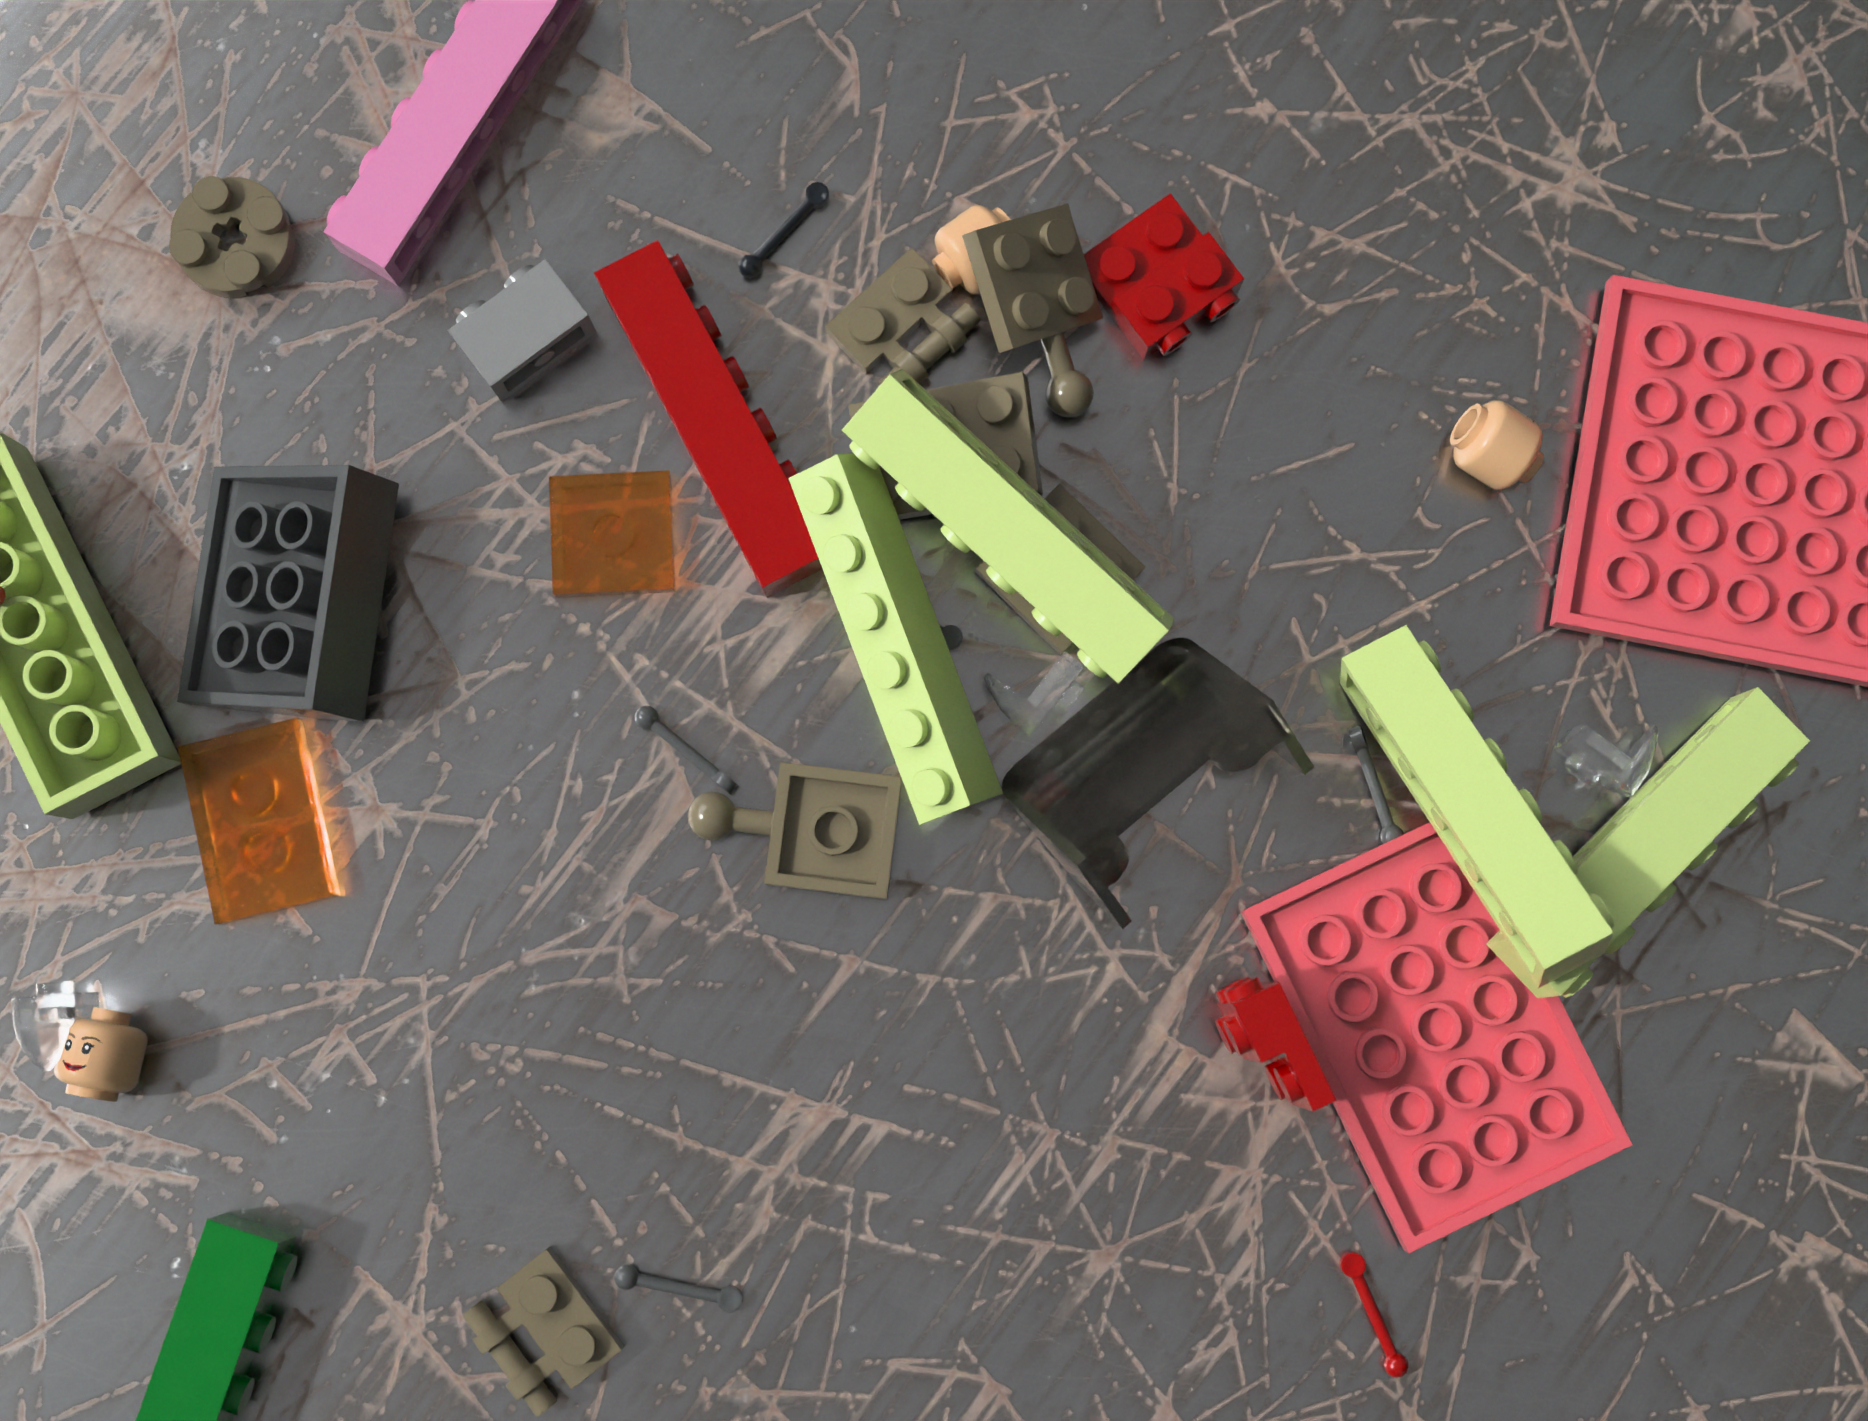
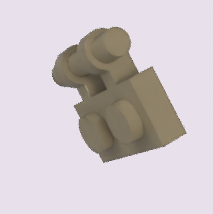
[825,247,981,386]
[462,1246,625,1417]

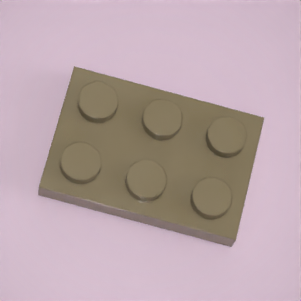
[849,372,1043,520]

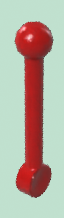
[1339,1251,1409,1378]

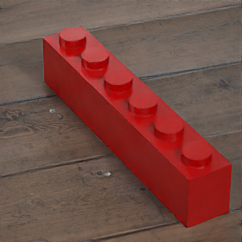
[594,240,823,598]

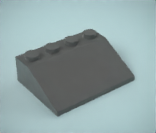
[177,465,399,722]

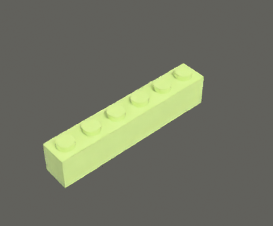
[842,369,1175,683]
[789,453,1003,825]
[1340,625,1614,988]
[1486,687,1810,999]

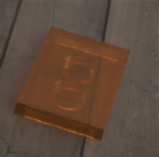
[178,718,341,925]

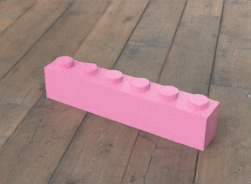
[324,0,583,286]

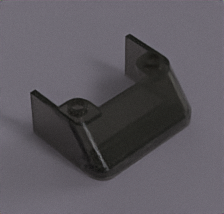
[1002,637,1314,929]

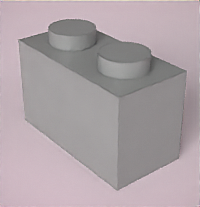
[447,259,597,402]

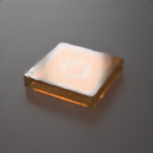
[549,470,676,598]

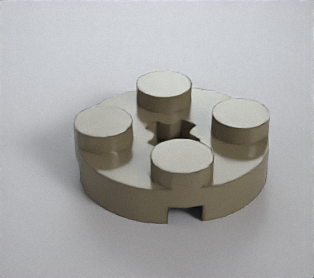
[169,176,295,299]

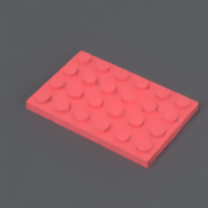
[1240,822,1633,1253]

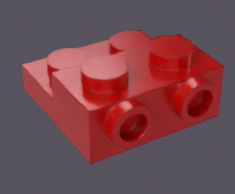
[1084,193,1245,360]
[1215,976,1337,1112]

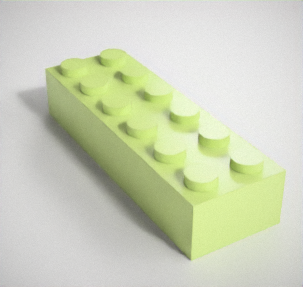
[0,432,183,820]

